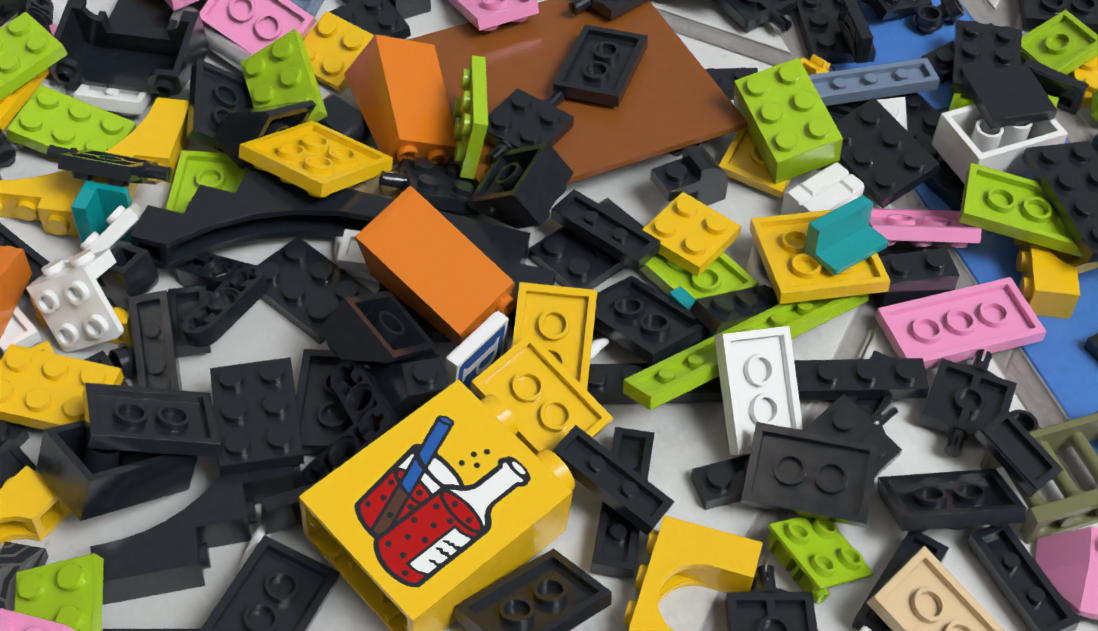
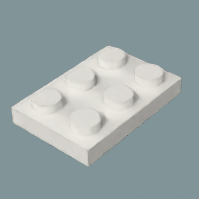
[714,326,803,455]

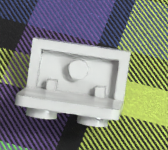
[26,249,124,352]

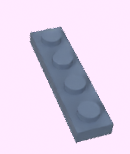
[809,58,940,106]

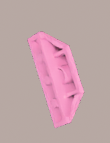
[1034,526,1098,620]

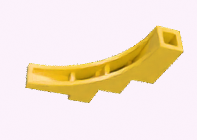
[0,97,191,237]

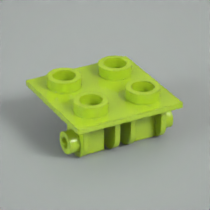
[766,516,874,604]

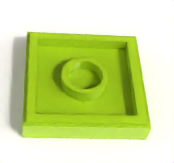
[1021,9,1098,75]

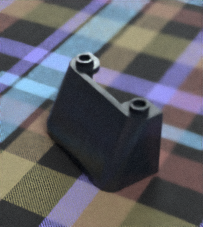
[48,0,209,97]

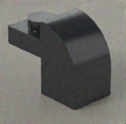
[650,146,728,206]
[96,241,159,311]

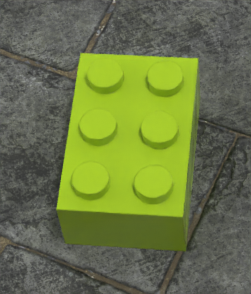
[734,57,843,184]

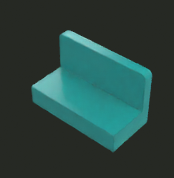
[71,180,136,244]
[804,195,888,275]

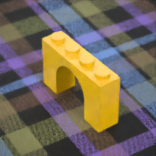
[623,515,763,631]

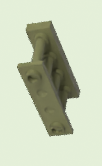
[979,411,1098,544]

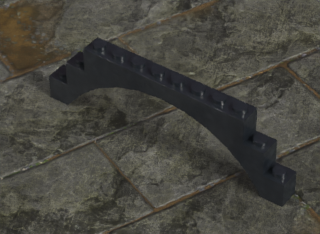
[130,165,556,330]

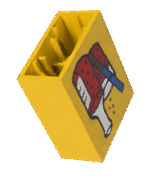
[299,379,575,631]

